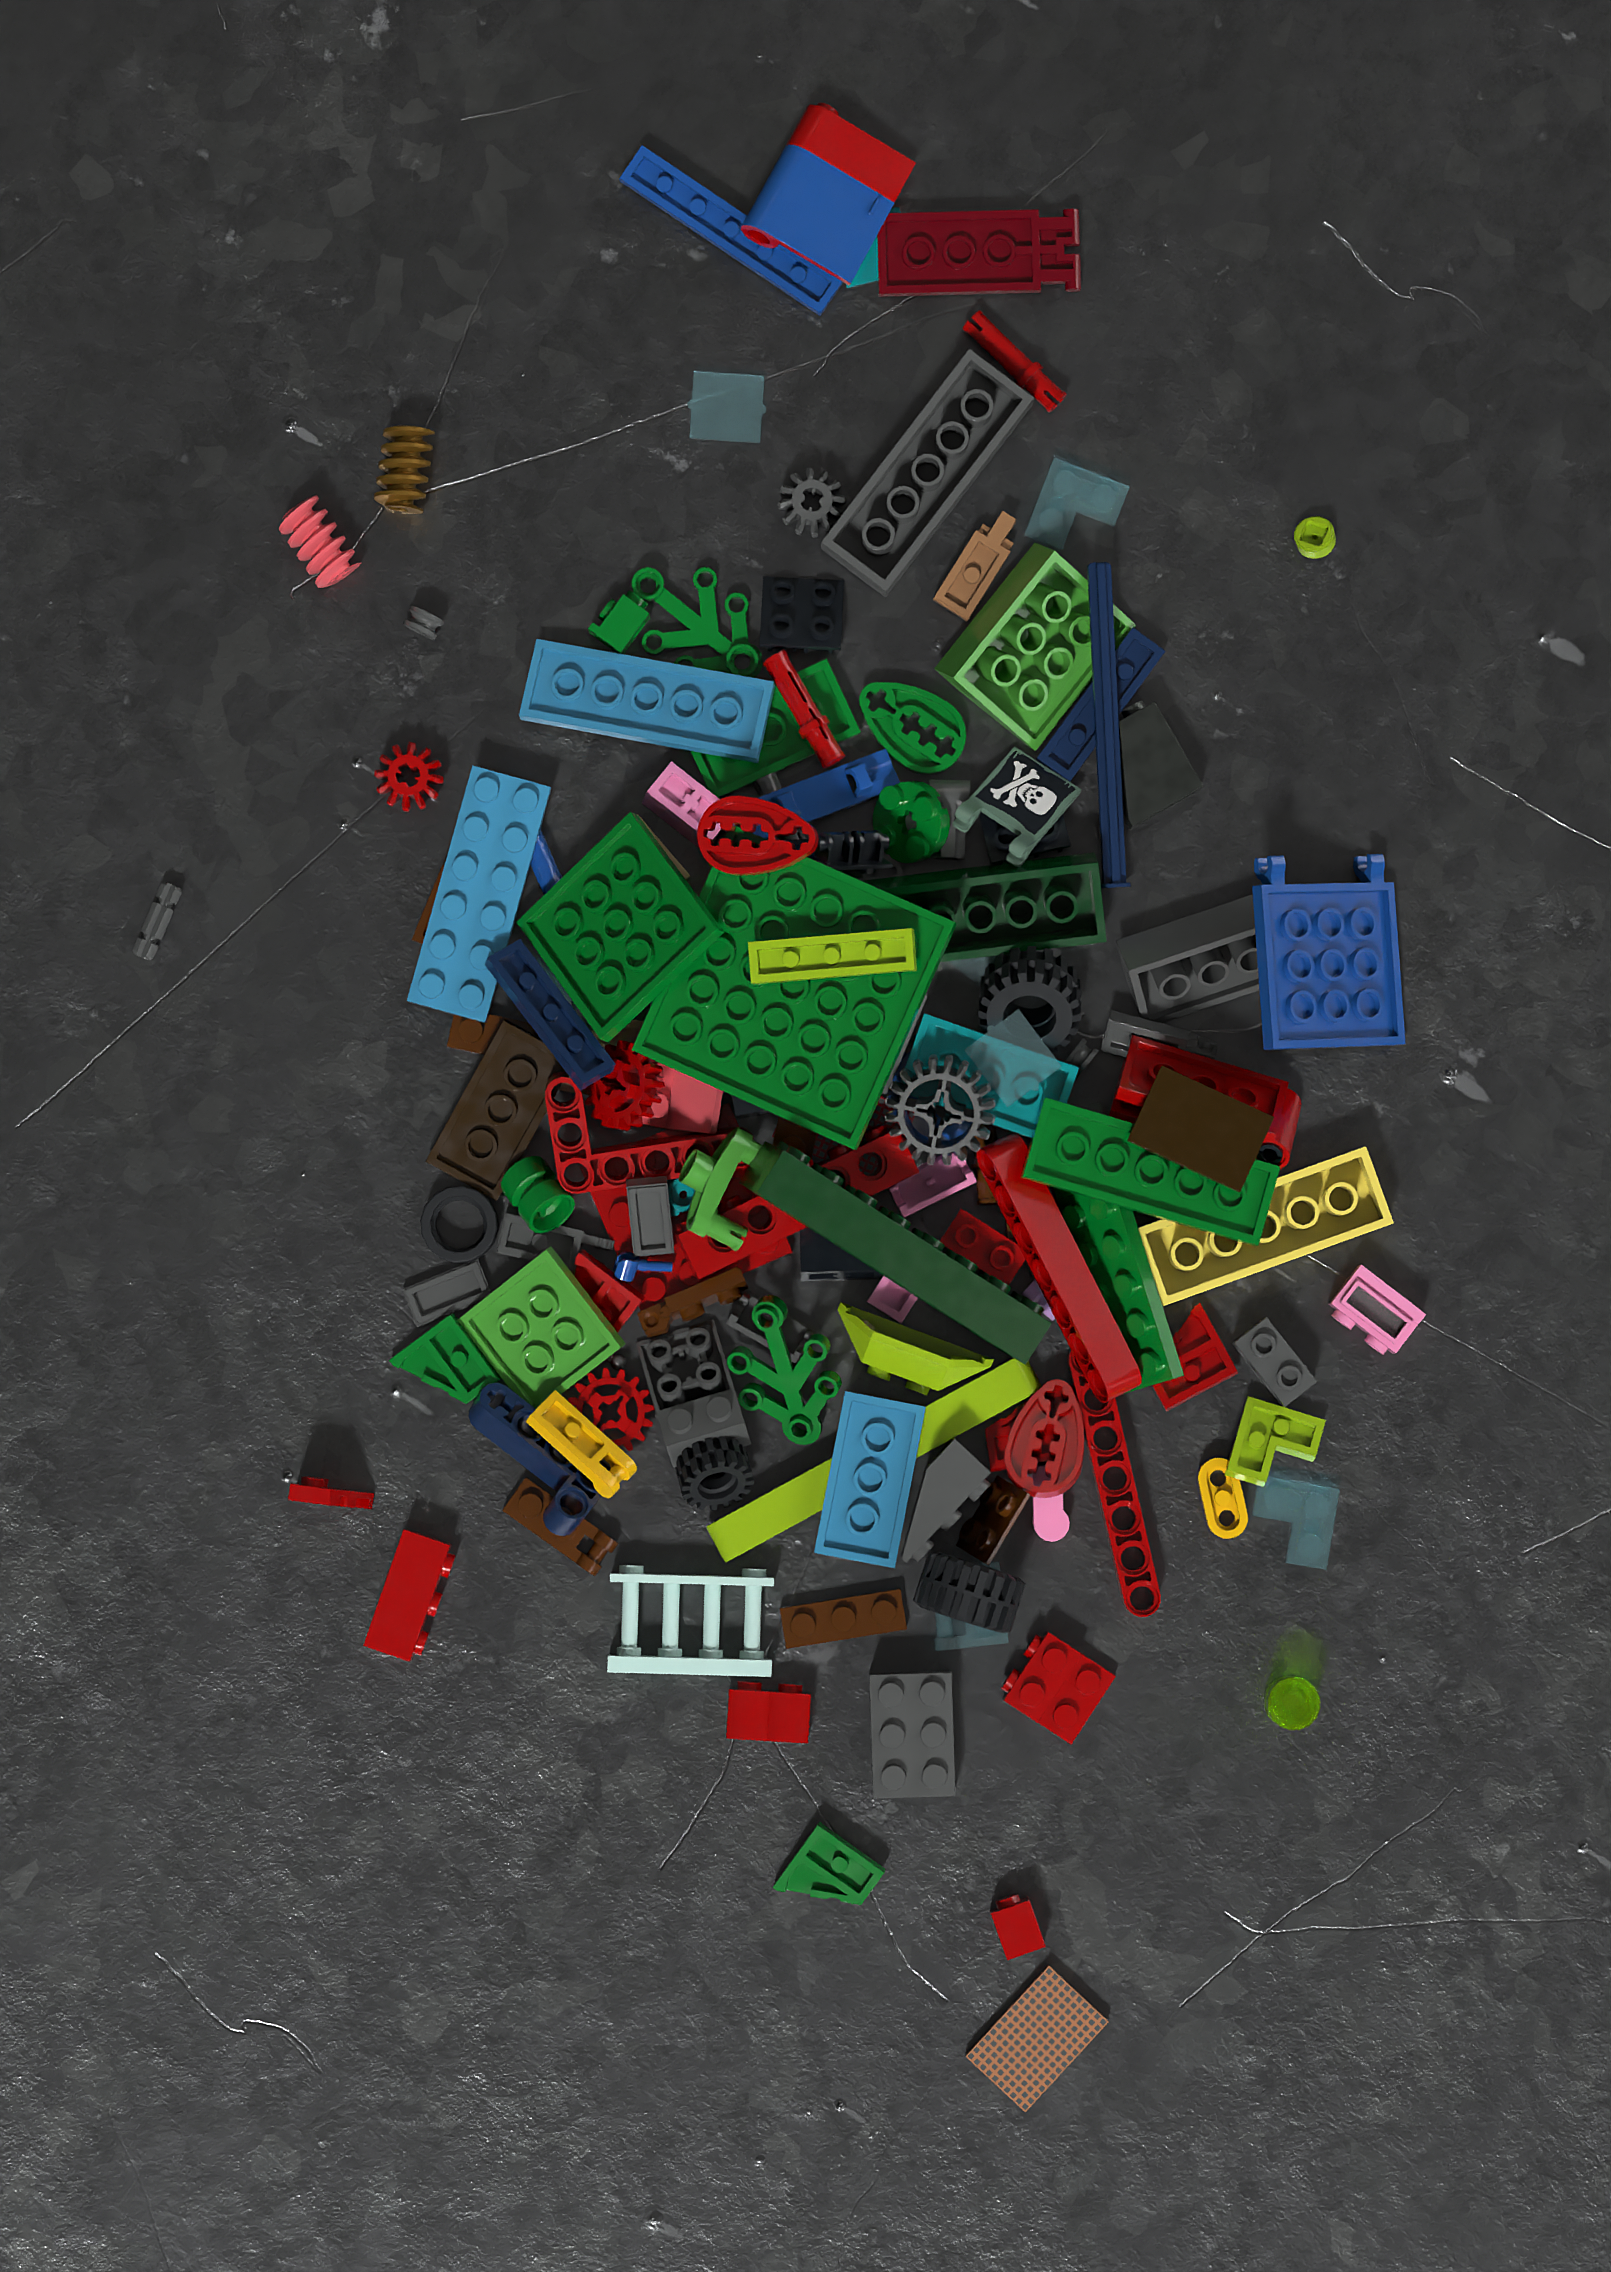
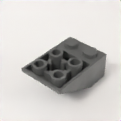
[636,1319,751,1468]
[901,1438,991,1563]

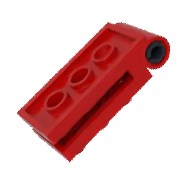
[1109,1035,1302,1169]

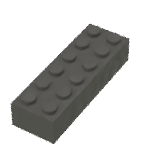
[821,349,1034,598]

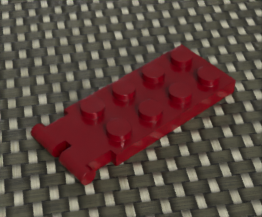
[877,209,1081,297]

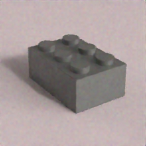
[869,1670,956,1799]

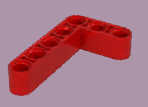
[545,1072,755,1194]

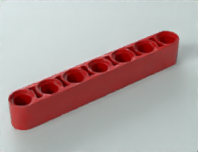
[976,1133,1142,1403]
[1067,1349,1161,1617]

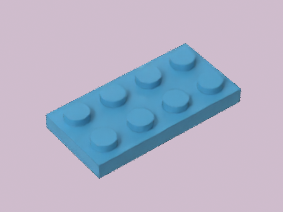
[814,1391,926,1568]

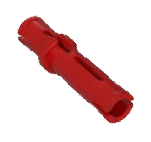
[962,310,1067,413]
[763,650,846,769]

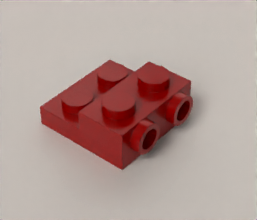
[1001,1631,1116,1745]

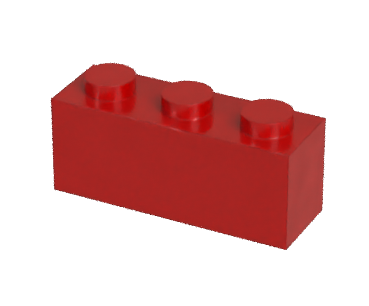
[363,1529,456,1662]

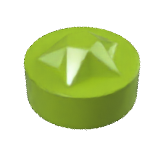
[1294,516,1336,559]

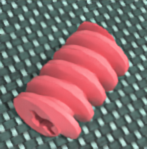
[279,495,362,588]

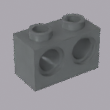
[1231,1317,1317,1407]

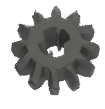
[778,467,847,538]

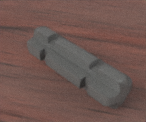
[132,882,182,960]

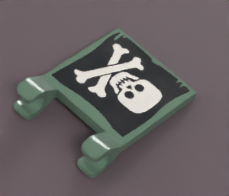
[953,746,1081,867]

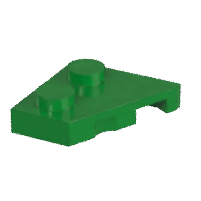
[389,1313,501,1404]
[773,1822,886,1905]

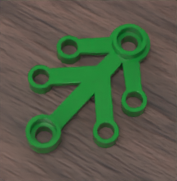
[632,567,763,678]
[727,1295,842,1445]

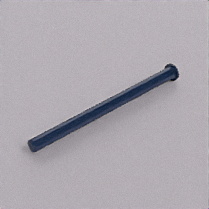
[1087,562,1131,888]

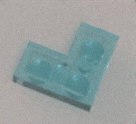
[1025,458,1129,549]
[1251,1477,1340,1570]

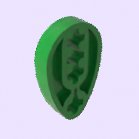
[859,682,966,775]

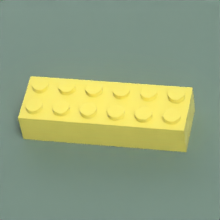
[1138,1146,1394,1306]

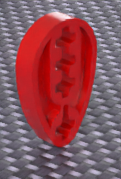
[697,796,819,876]
[1004,1379,1085,1498]

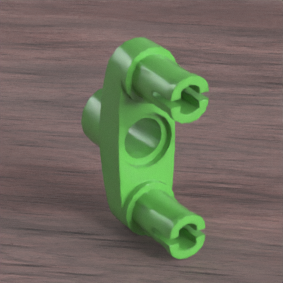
[679,1127,762,1251]

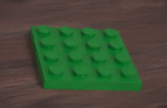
[516,812,724,1043]

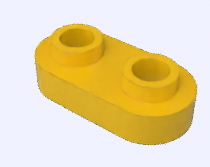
[1197,1458,1248,1539]

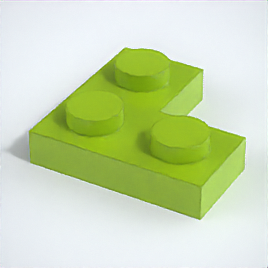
[1225,1396,1326,1487]

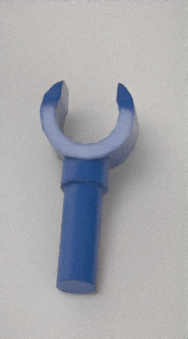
[613,1251,673,1282]

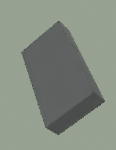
[626,1176,674,1257]
[402,1259,492,1327]

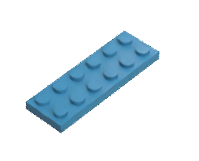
[519,639,775,763]
[407,765,552,1023]

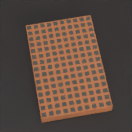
[965,1965,1109,2112]

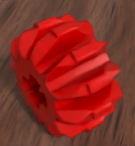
[374,742,444,812]

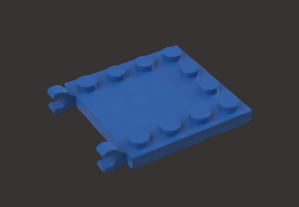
[1252,854,1406,1050]

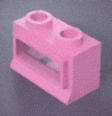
[1329,1265,1426,1355]

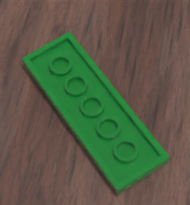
[1021,1097,1280,1246]
[1053,1187,1184,1393]

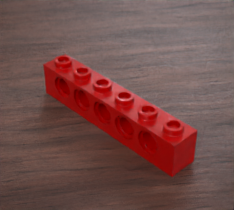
[674,1124,919,1279]

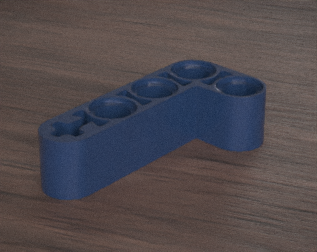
[469,1383,610,1536]

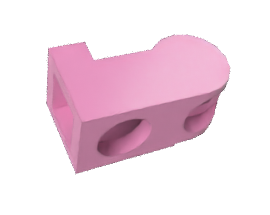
[1031,1466,1070,1542]

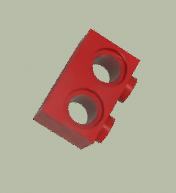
[940,1208,1025,1286]

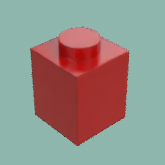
[989,1893,1046,1960]

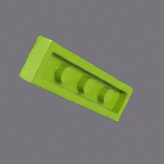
[748,928,917,984]

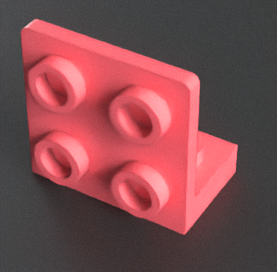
[642,1061,723,1134]

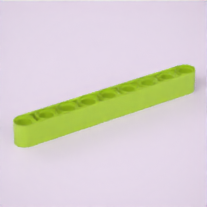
[706,1358,1042,1563]

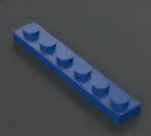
[619,145,843,316]

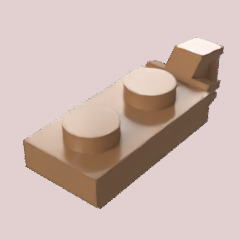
[933,511,1016,622]

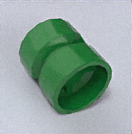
[501,1156,575,1233]

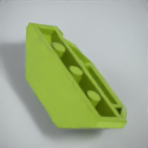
[837,1302,994,1396]

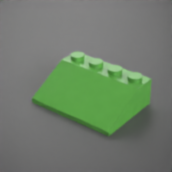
[934,542,1136,751]

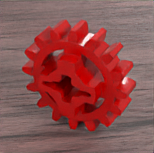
[584,1040,665,1131]
[567,1368,655,1452]

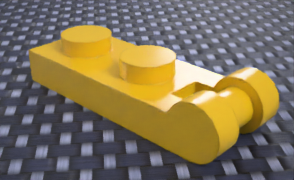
[526,1390,637,1498]

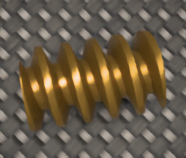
[374,425,435,514]

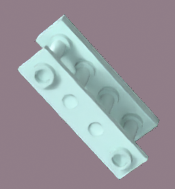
[607,1565,774,1677]

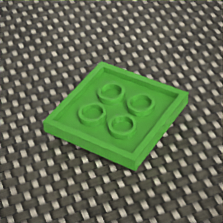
[457,1246,626,1409]

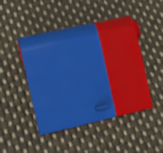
[741,102,916,285]

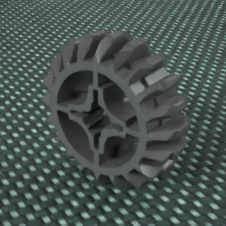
[885,1054,996,1165]

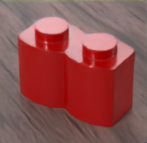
[726,1681,811,1743]

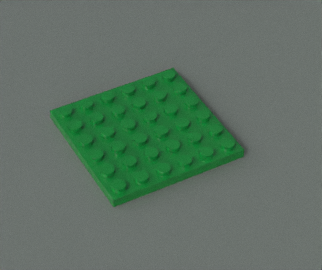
[632,826,957,1150]

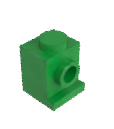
[588,590,650,654]

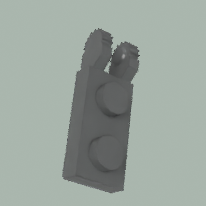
[496,1213,615,1271]

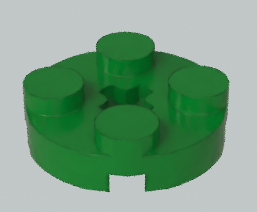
[873,781,950,863]

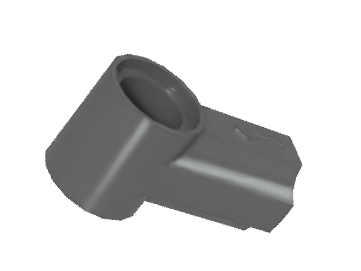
[929,779,970,860]

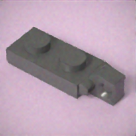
[1101,1010,1218,1059]

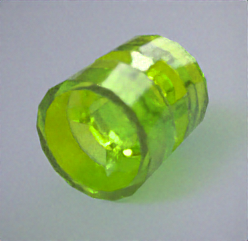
[1263,1675,1320,1730]

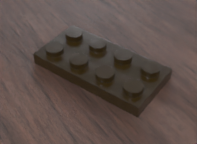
[425,1019,566,1201]

